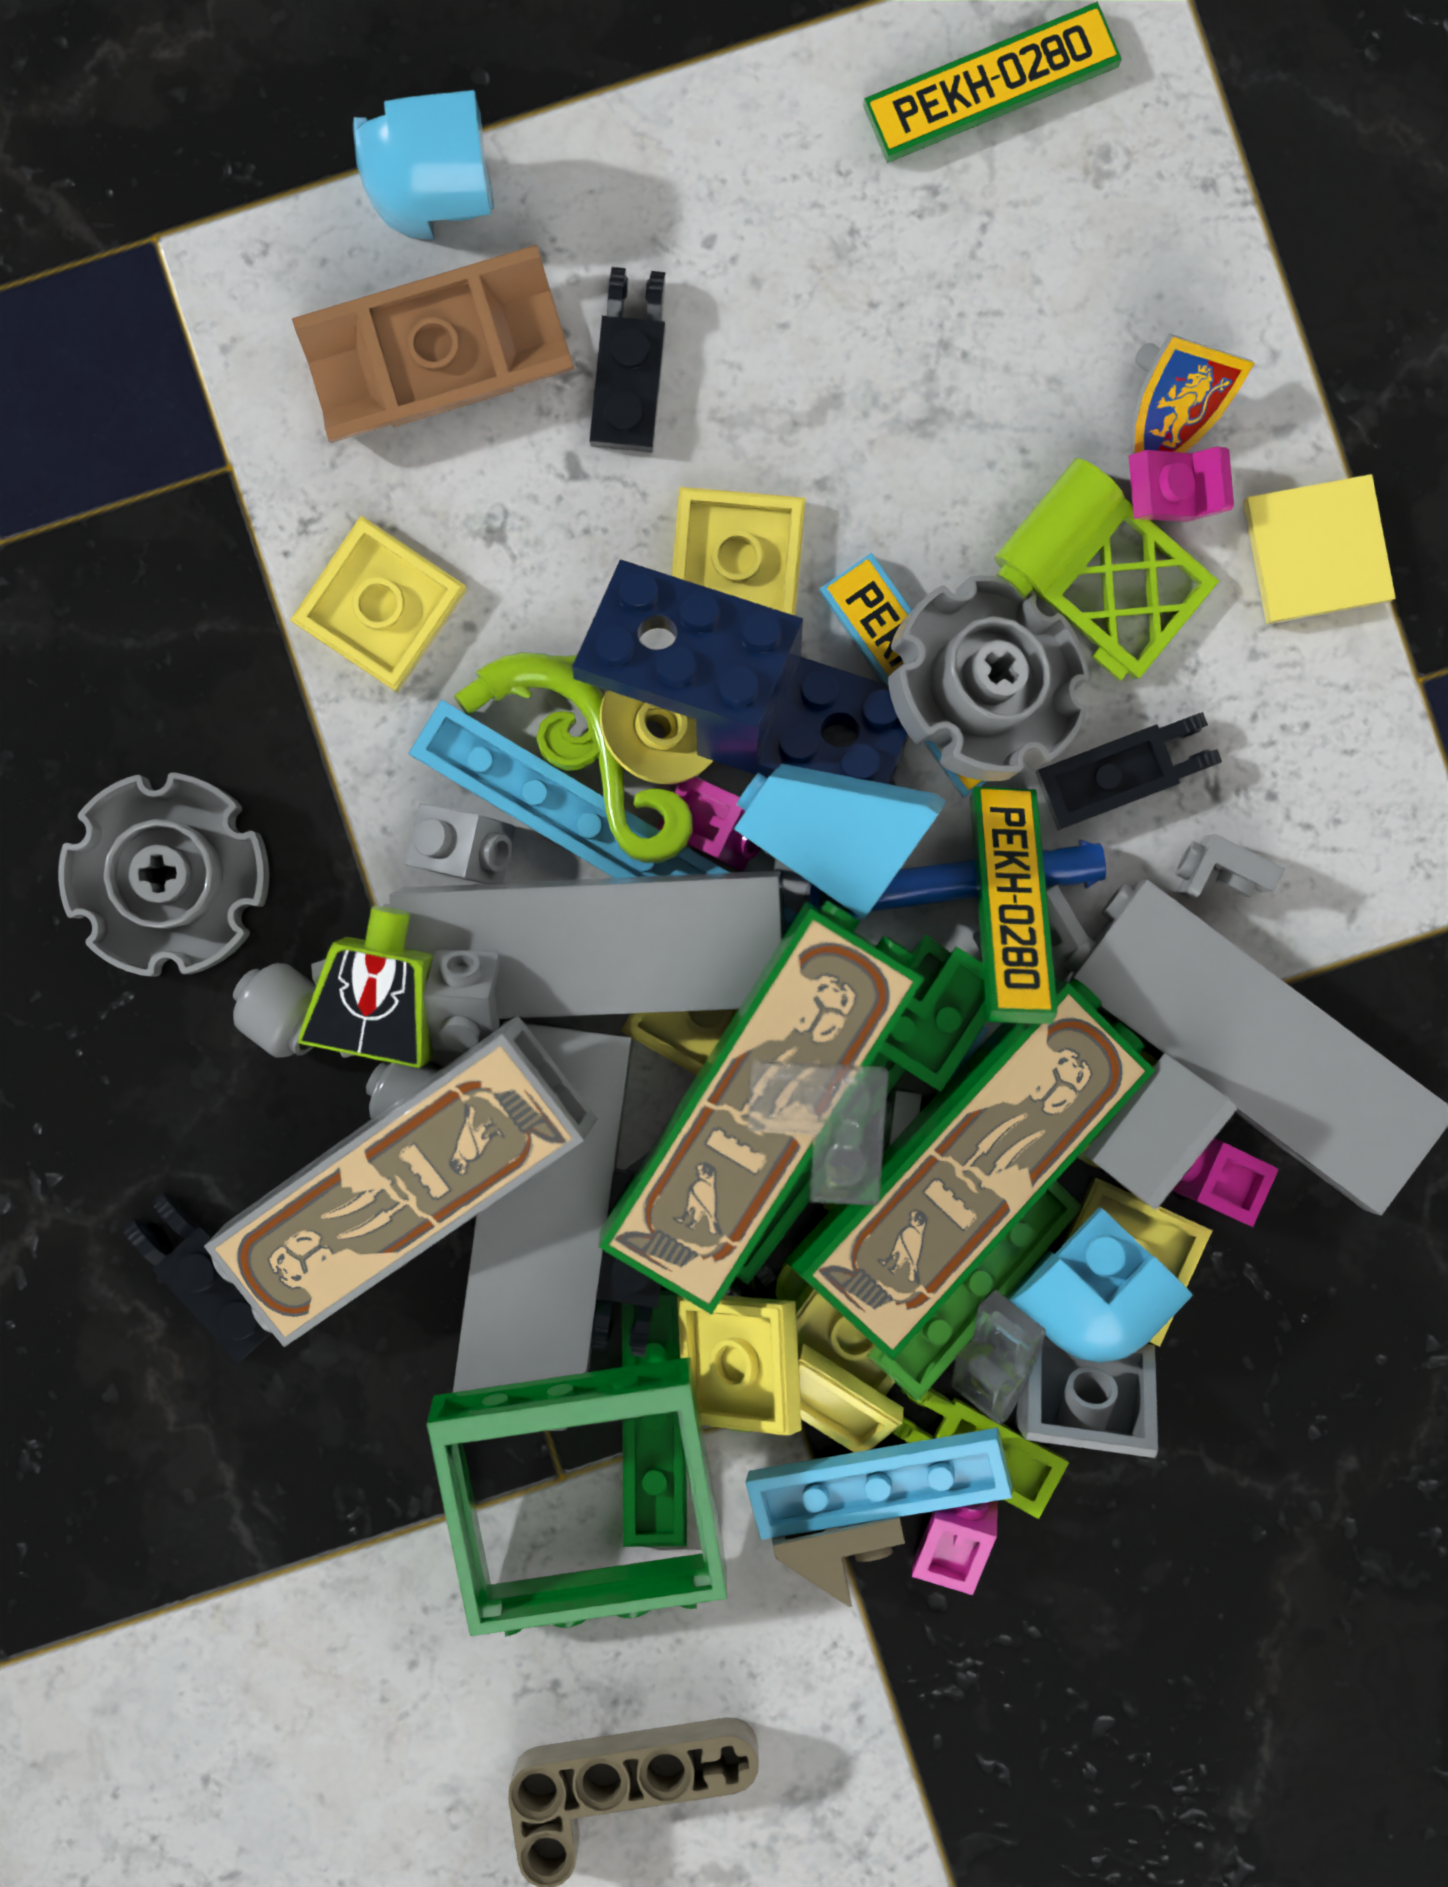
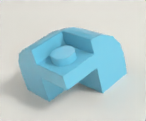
[353,90,494,240]
[1006,1207,1193,1363]

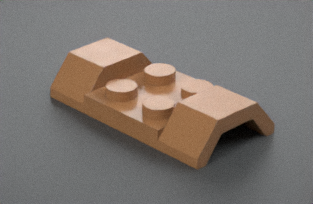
[292,245,575,443]

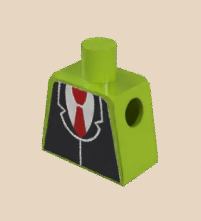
[298,906,434,1068]

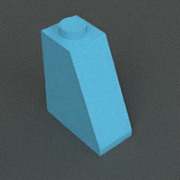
[734,764,947,920]

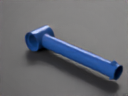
[804,839,1106,918]

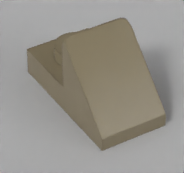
[772,1517,905,1607]

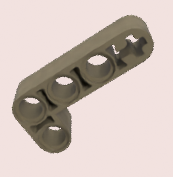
[508,1717,759,1887]

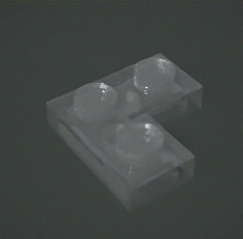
[747,1060,888,1205]

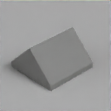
[1084,1053,1239,1210]
[1015,1327,1158,1458]

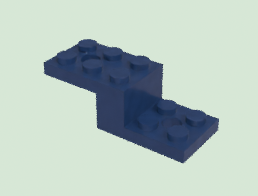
[572,559,909,785]

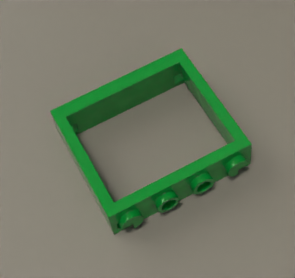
[427,1357,727,1637]

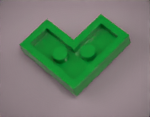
[878,946,987,1092]

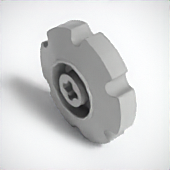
[888,575,1089,781]
[58,772,269,976]

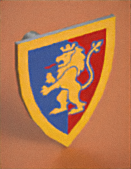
[1130,334,1255,454]

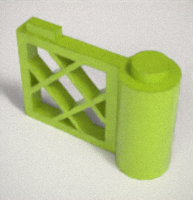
[994,458,1219,681]

